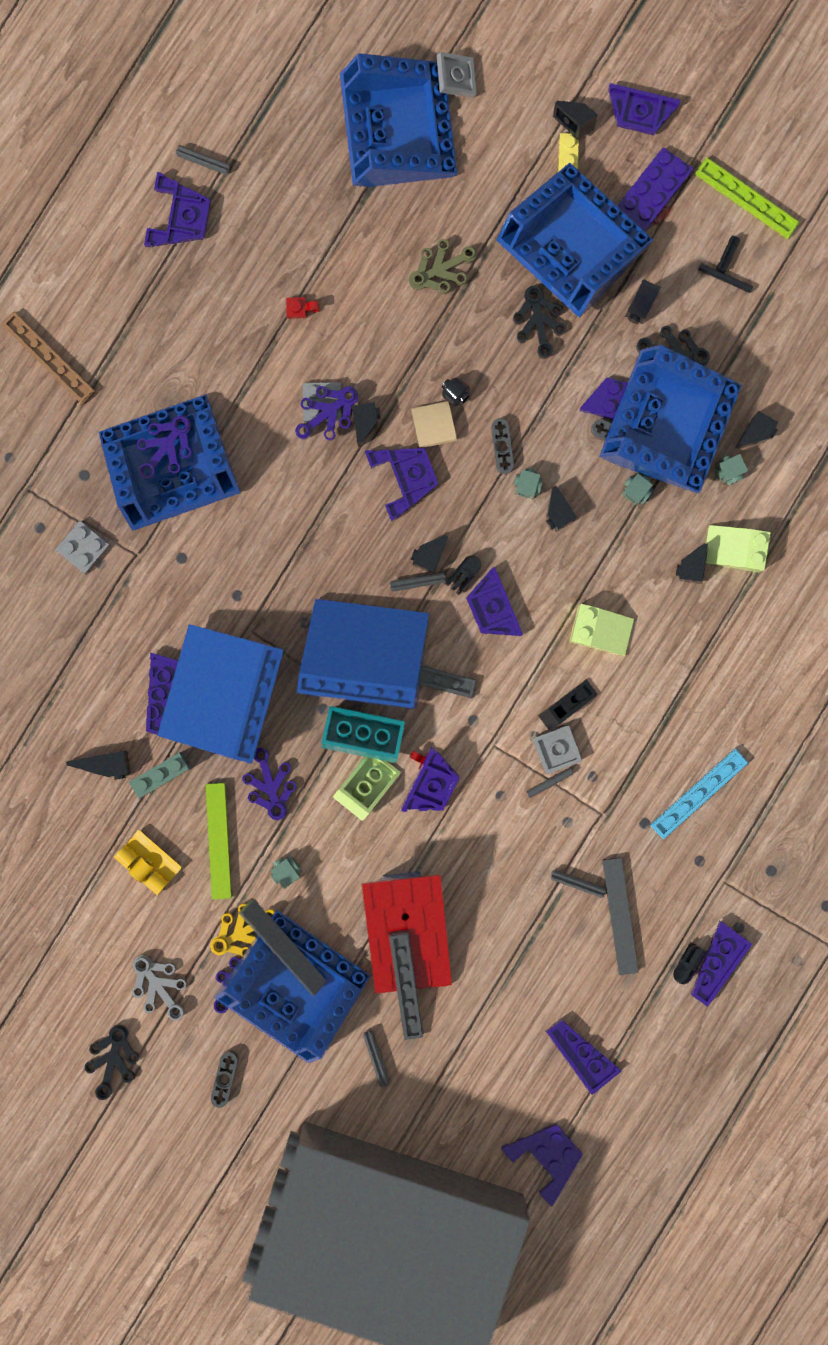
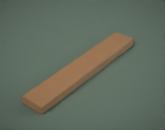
[1,311,96,405]

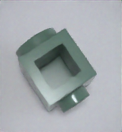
[715,454,748,486]
[513,468,543,500]
[621,473,654,505]
[271,856,302,889]

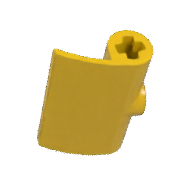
[114,830,182,895]

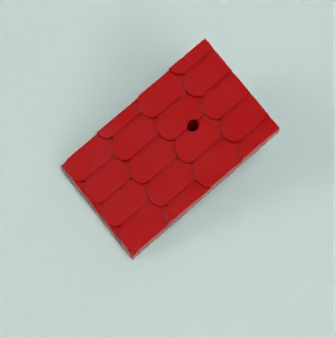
[362,871,452,993]

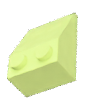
[706,525,771,573]
[569,604,634,656]
[333,757,401,821]

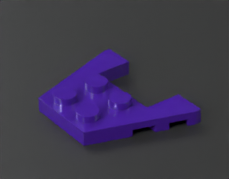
[144,172,211,247]
[365,448,438,522]
[501,1123,583,1207]

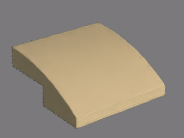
[411,401,457,448]

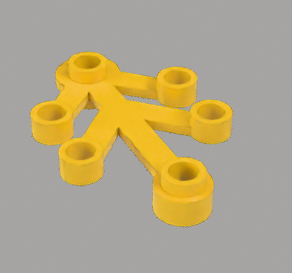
[210,903,275,956]

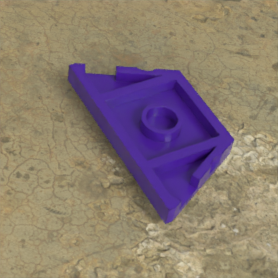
[608,83,681,135]
[579,378,627,420]
[466,567,523,636]
[401,746,459,812]

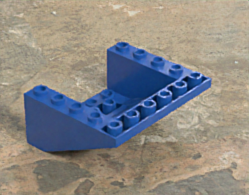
[340,53,457,187]
[496,163,653,318]
[599,345,742,493]
[98,394,241,531]
[297,599,429,709]
[157,624,284,764]
[214,910,371,1063]

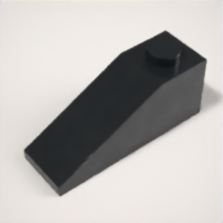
[625,279,661,324]
[538,679,598,730]
[66,751,131,780]

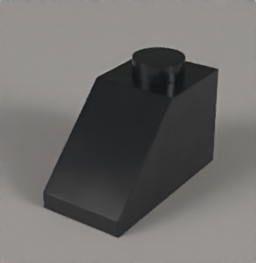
[553,101,598,139]
[352,402,381,447]
[736,411,779,449]
[546,486,577,532]
[411,535,448,574]
[676,543,708,584]

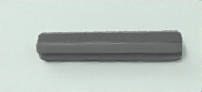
[176,145,231,175]
[390,572,446,591]
[550,870,606,898]
[363,1030,390,1087]

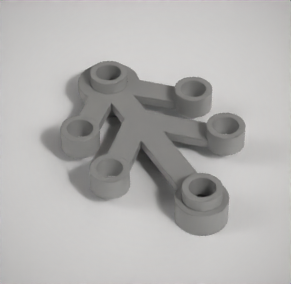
[132,955,187,1021]

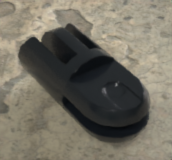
[445,555,481,595]
[673,942,707,985]

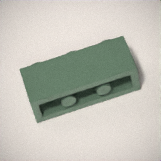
[129,752,192,799]

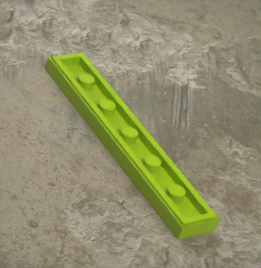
[695,157,800,239]
[205,783,232,899]

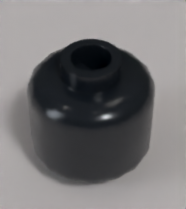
[442,377,470,406]

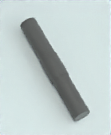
[526,768,574,798]

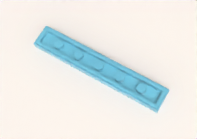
[650,748,748,840]

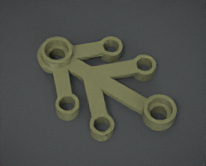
[409,239,477,294]

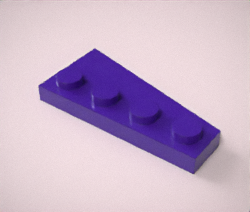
[146,652,178,735]
[691,920,752,1007]
[545,1020,622,1095]

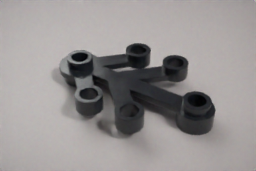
[513,286,566,359]
[636,326,710,366]
[84,1025,139,1100]

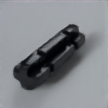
[717,235,740,273]

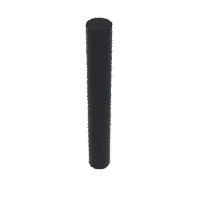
[698,263,753,293]

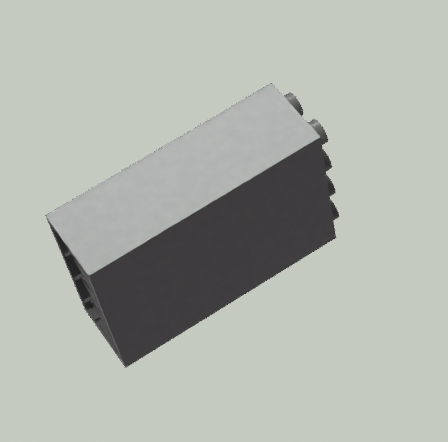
[242,1122,530,1345]

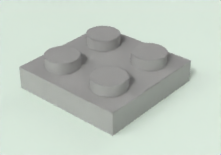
[437,52,477,98]
[303,382,342,423]
[55,520,111,574]
[532,725,582,775]

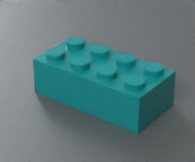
[321,706,405,763]

